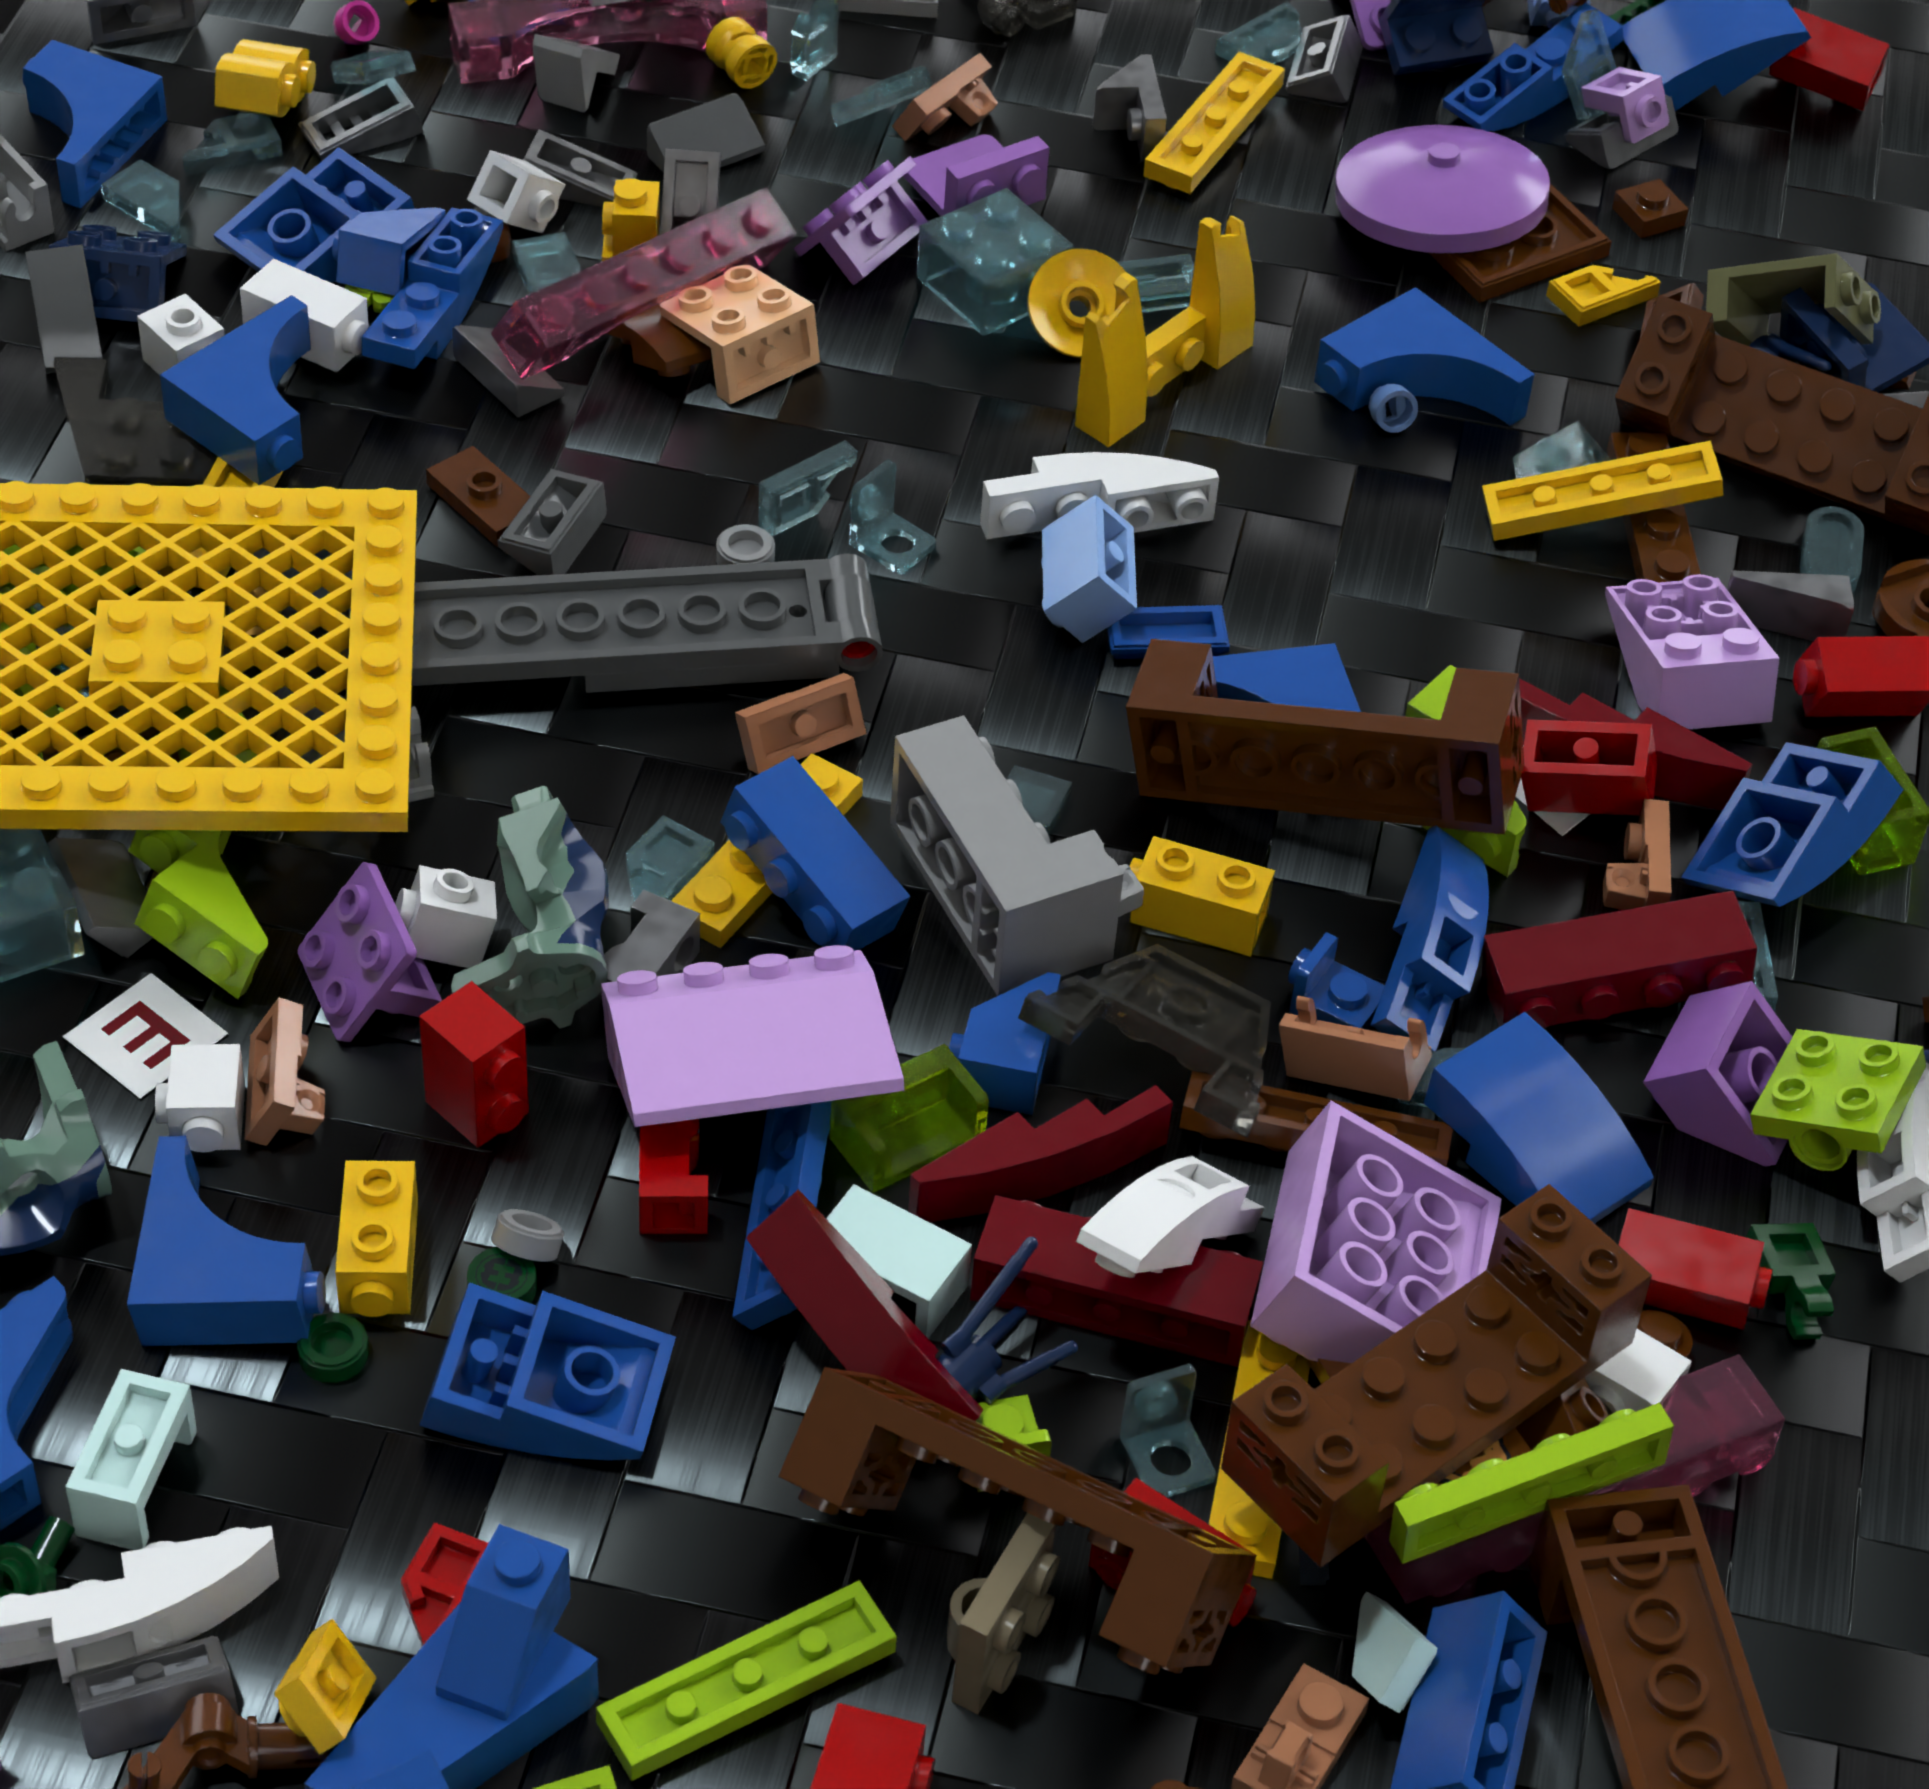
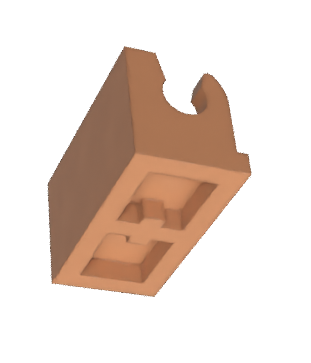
[1279,996,1432,1101]

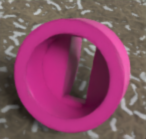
[333,0,380,45]

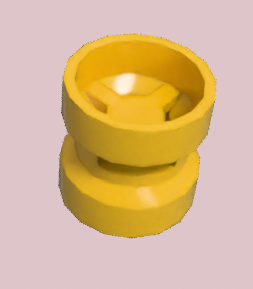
[706,17,777,89]

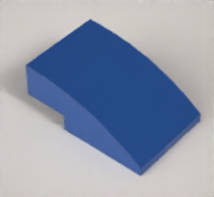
[1622,0,1812,111]
[213,147,415,283]
[1681,742,1904,907]
[1424,1012,1654,1224]
[419,1282,676,1460]

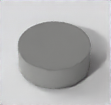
[716,524,775,565]
[491,1209,565,1262]

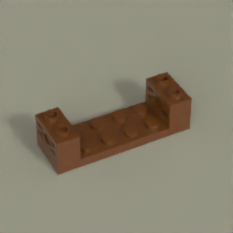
[1615,295,1929,536]
[1126,639,1524,835]
[1221,1184,1652,1568]
[778,1367,1257,1675]
[1528,1484,1788,1789]

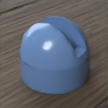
[1368,384,1418,433]

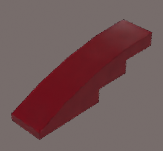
[1519,678,1753,810]
[908,1085,1173,1222]
[746,1189,984,1421]

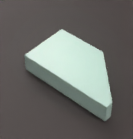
[1352,1591,1438,1713]

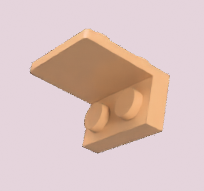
[660,265,820,405]

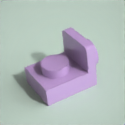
[1581,67,1669,143]

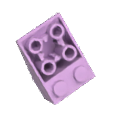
[1605,574,1779,729]

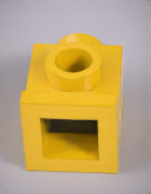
[602,178,660,268]

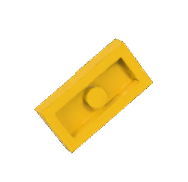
[274,1618,377,1755]

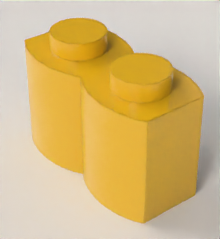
[215,39,316,118]

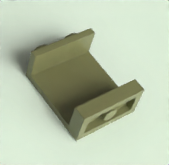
[1706,253,1881,346]

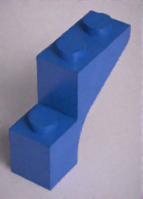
[0,1276,74,1531]

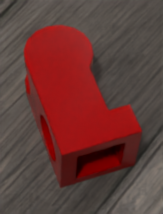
[639,1119,708,1234]

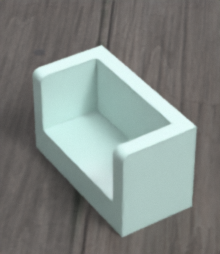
[826,1184,972,1339]
[65,1369,197,1550]

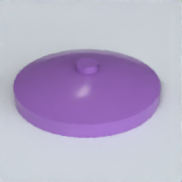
[1335,125,1550,253]

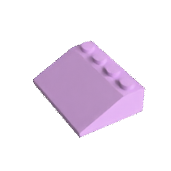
[601,945,905,1127]
[1250,1101,1502,1363]

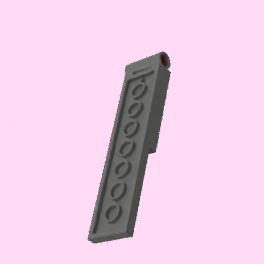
[339,553,883,693]

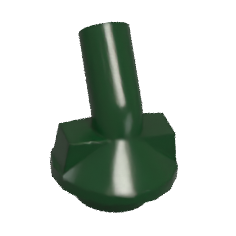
[0,1516,75,1597]

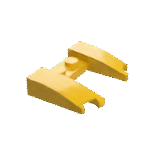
[1075,216,1255,448]

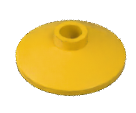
[1027,249,1126,358]

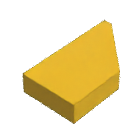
[1546,265,1661,327]

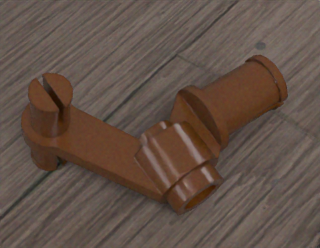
[123,1693,328,1789]

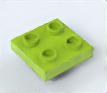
[1750,1029,1926,1171]

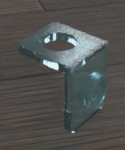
[1513,421,1611,479]
[849,459,936,574]
[1120,1364,1216,1497]

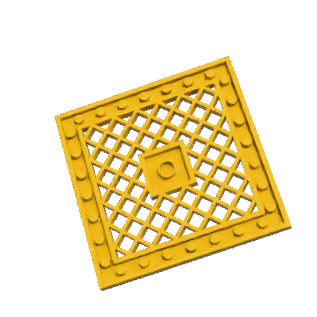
[0,481,417,832]

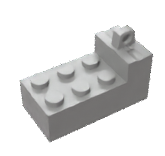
[890,715,1144,996]

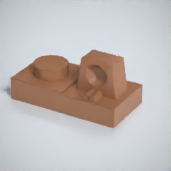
[892,53,998,142]
[735,673,866,774]
[1603,799,1672,910]
[245,997,325,1146]
[1231,1663,1370,1789]

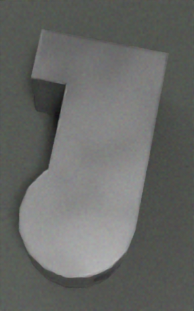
[602,890,700,1005]

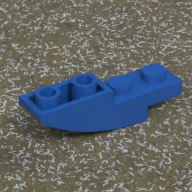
[1443,3,1623,131]
[362,207,503,369]
[1371,825,1489,1054]

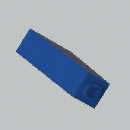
[304,1602,599,1789]

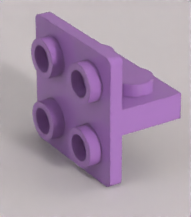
[793,156,930,286]
[298,862,442,1042]

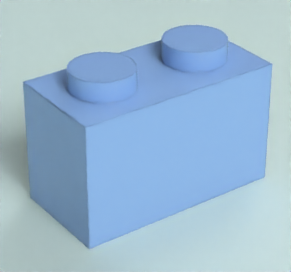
[1041,494,1137,643]

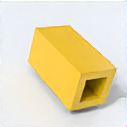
[1129,836,1275,957]
[335,1161,418,1317]

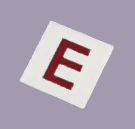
[63,973,228,1099]

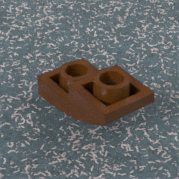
[595,296,712,377]

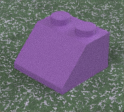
[1643,981,1792,1167]

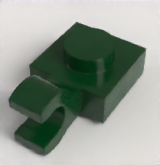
[1746,1223,1836,1340]

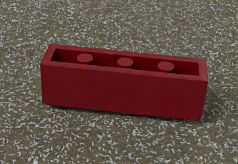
[1481,890,1757,1029]
[970,1195,1263,1367]

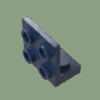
[1378,0,1494,76]
[49,225,187,322]
[1779,283,1929,393]

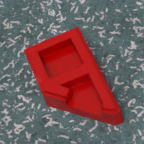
[401,1522,488,1646]

